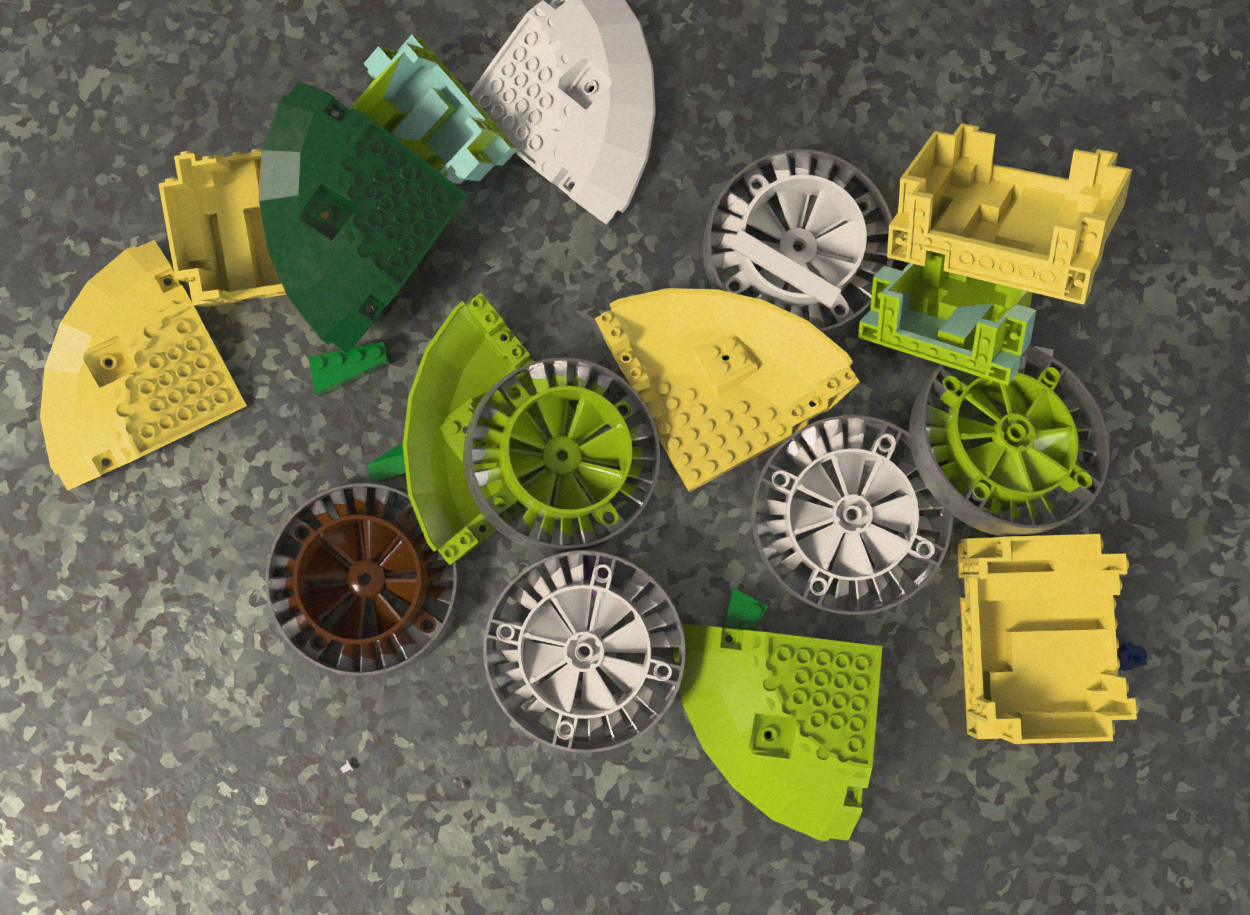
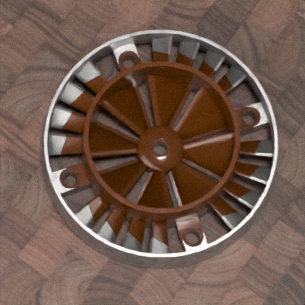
[265,482,465,677]

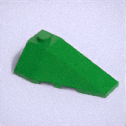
[367,442,406,482]

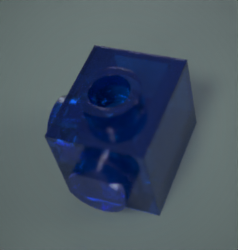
[1117,642,1148,671]

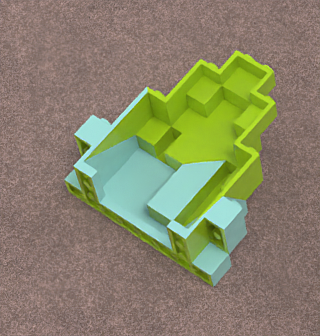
[349,34,518,184]
[858,253,1036,386]

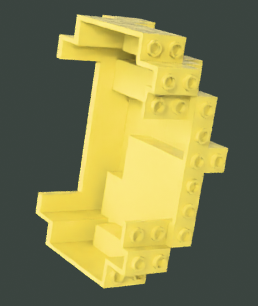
[887,123,1132,304]
[158,149,328,307]
[957,534,1139,744]

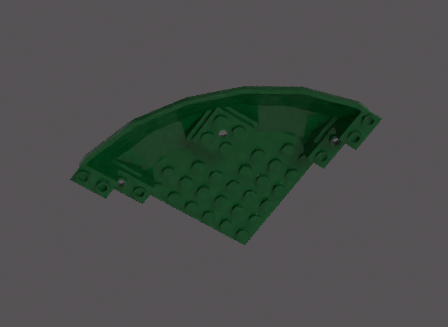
[259,81,468,354]

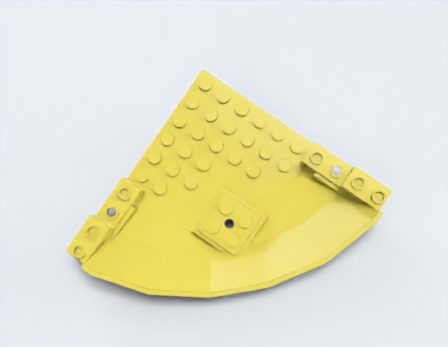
[40,240,247,490]
[595,288,860,492]

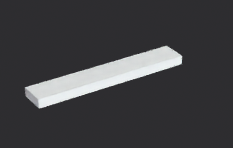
[729,229,841,308]

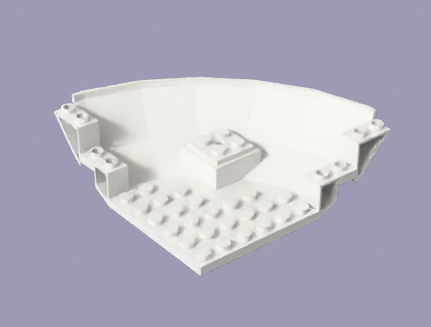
[469,0,656,225]

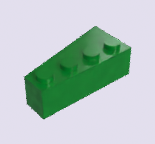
[308,342,391,397]
[722,588,768,643]

